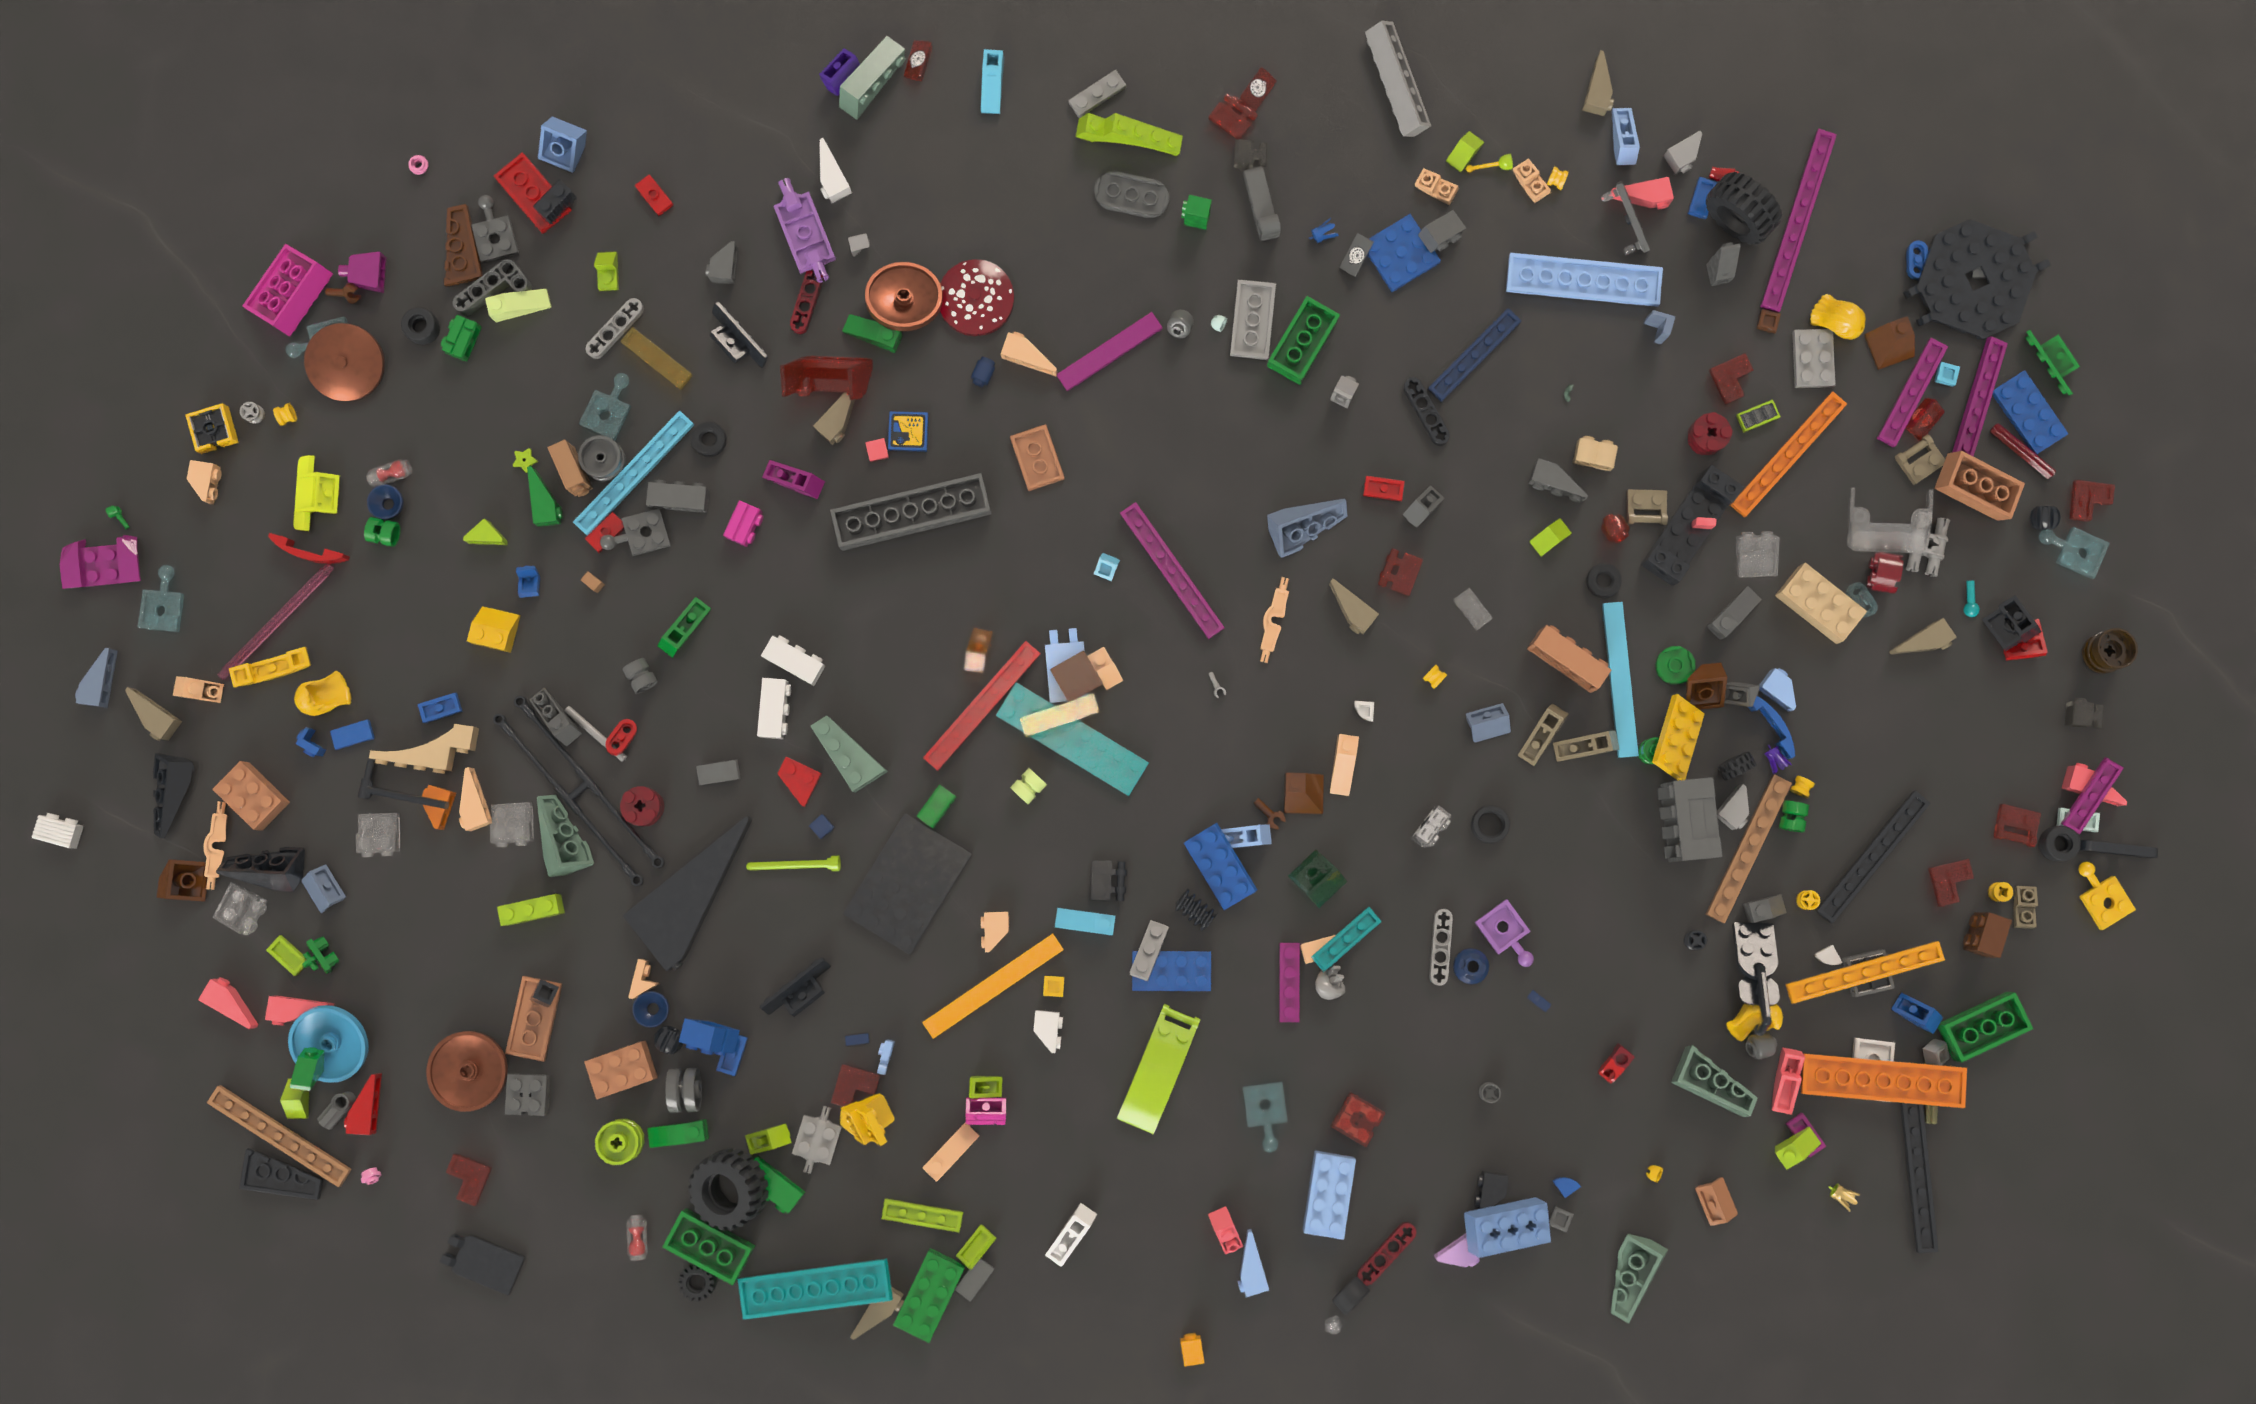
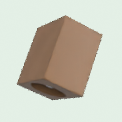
[581,571,605,593]

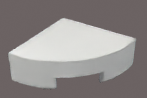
[1354,701,1374,722]
[1814,945,1843,965]

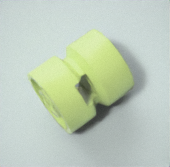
[1010,768,1047,805]

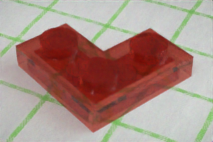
[1709,353,1753,405]
[2070,480,2115,522]
[1928,859,1974,906]
[831,1064,881,1107]
[446,1153,492,1206]

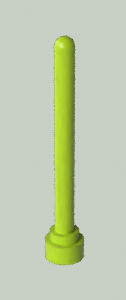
[746,856,841,871]

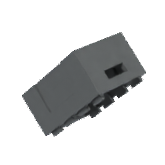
[1657,777,1722,862]

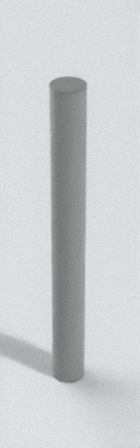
[564,706,627,762]

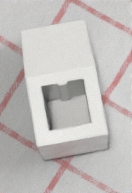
[1034,1010,1063,1053]

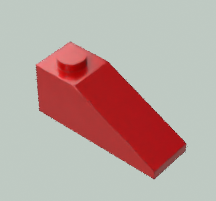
[344,1073,382,1135]

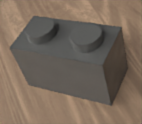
[1418,210,1466,253]

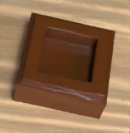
[1756,309,1781,333]

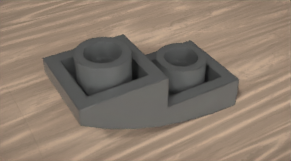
[696,759,741,785]

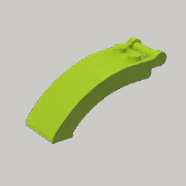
[1117,1004,1201,1134]

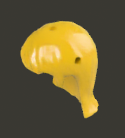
[1810,294,1866,340]
[294,671,352,716]
[1726,1004,1783,1042]

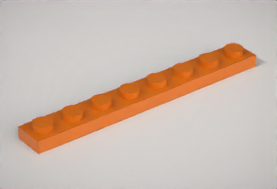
[1731,391,1847,518]

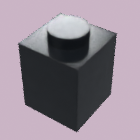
[530,979,559,1008]

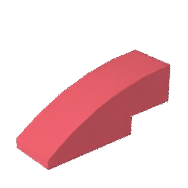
[1771,1047,1805,1115]

